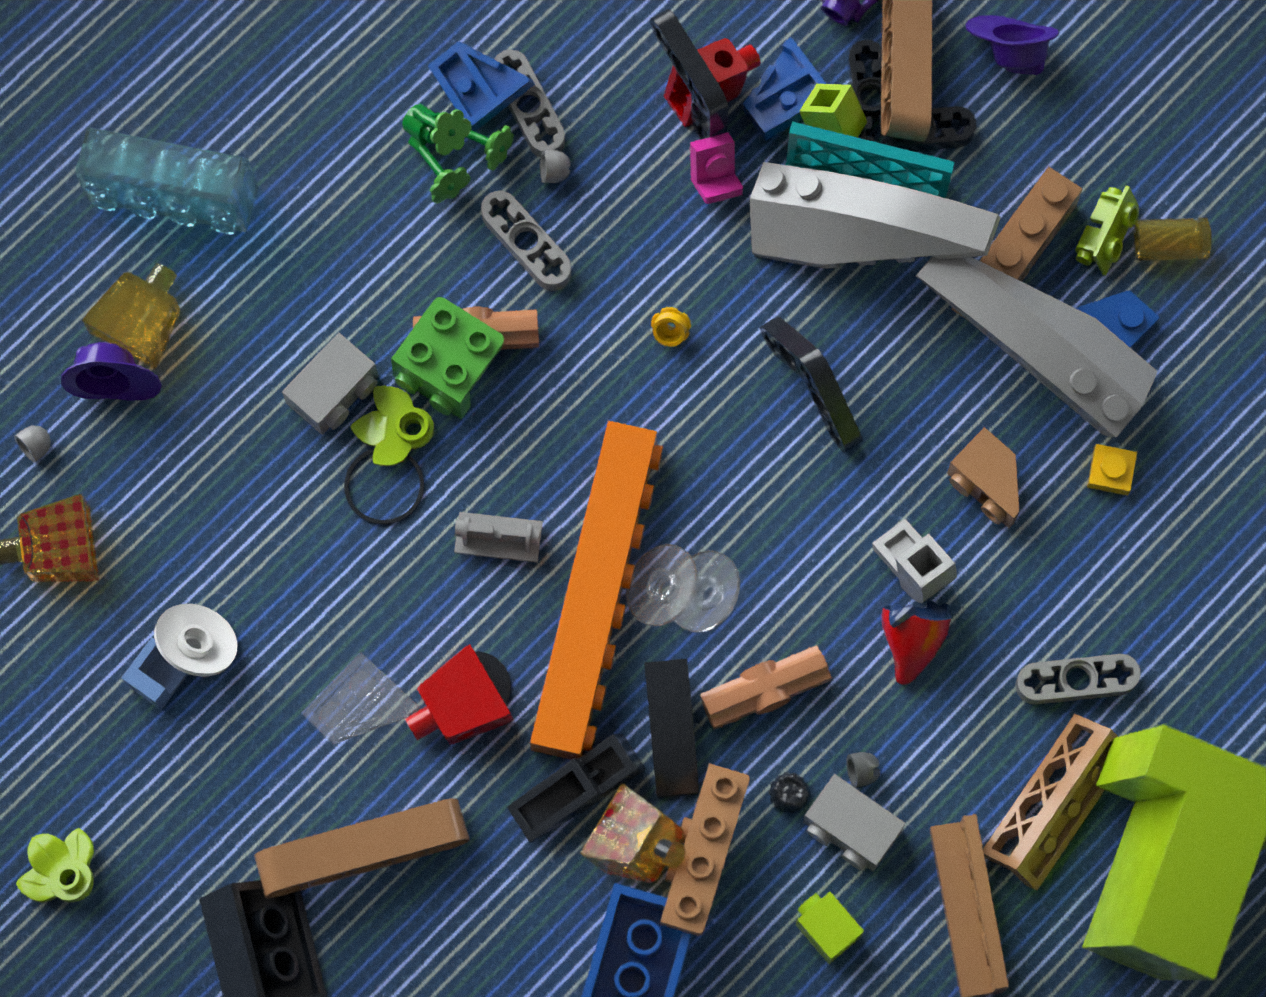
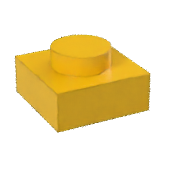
[1087,444,1137,496]

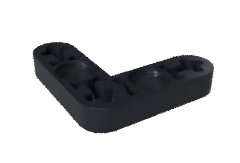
[650,9,728,140]
[848,40,976,152]
[760,316,863,453]

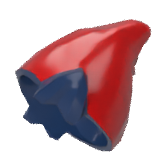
[881,601,952,685]

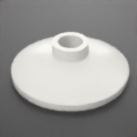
[154,604,237,676]

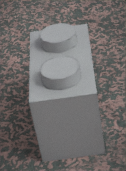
[282,333,379,435]
[803,774,906,872]

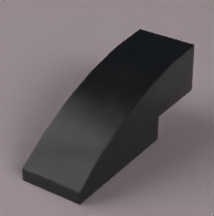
[644,659,699,798]
[507,734,646,843]

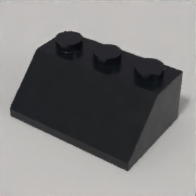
[199,880,327,997]

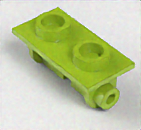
[1075,186,1139,276]

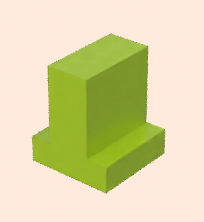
[1082,725,1266,980]

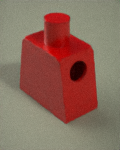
[664,38,761,127]
[405,644,514,745]

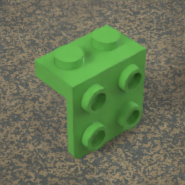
[391,297,504,419]

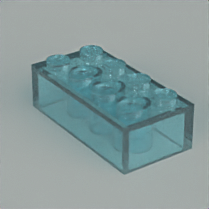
[75,127,258,234]

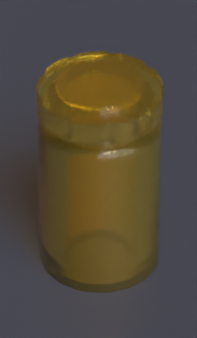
[1134,217,1212,261]

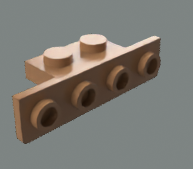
[660,763,750,936]

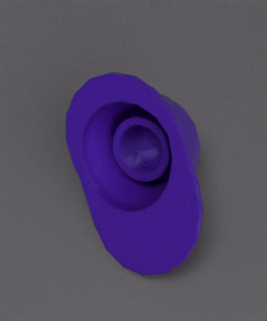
[965,15,1059,75]
[61,342,162,401]

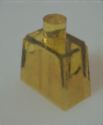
[82,263,180,369]

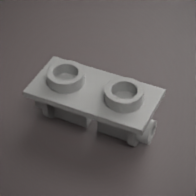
[454,512,543,563]

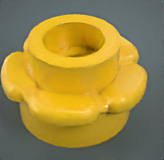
[651,307,691,347]

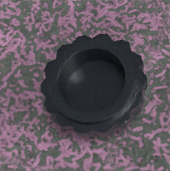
[769,772,810,813]

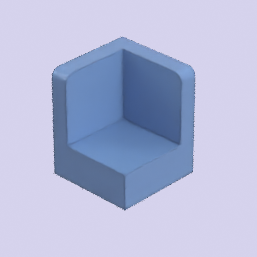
[121,638,188,710]

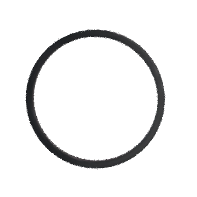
[344,448,424,525]

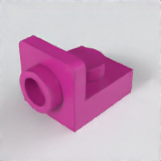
[690,132,743,204]

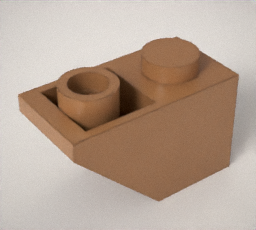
[947,427,1019,528]

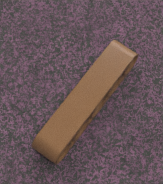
[881,0,932,142]
[254,798,470,898]

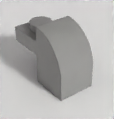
[872,519,957,603]

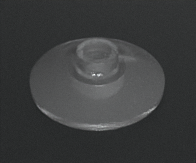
[626,544,698,626]
[667,550,740,633]

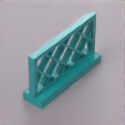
[786,121,955,198]

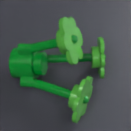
[402,104,514,204]

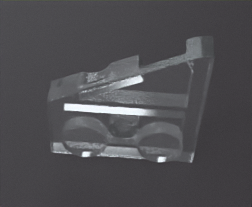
[301,652,421,745]

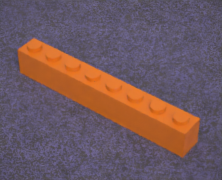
[530,421,663,760]

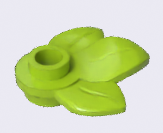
[351,386,434,466]
[16,828,94,903]

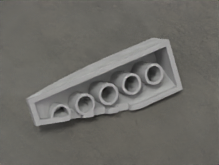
[750,162,1001,269]
[916,256,1158,437]

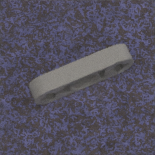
[495,50,565,157]
[481,191,571,291]
[1015,654,1141,704]

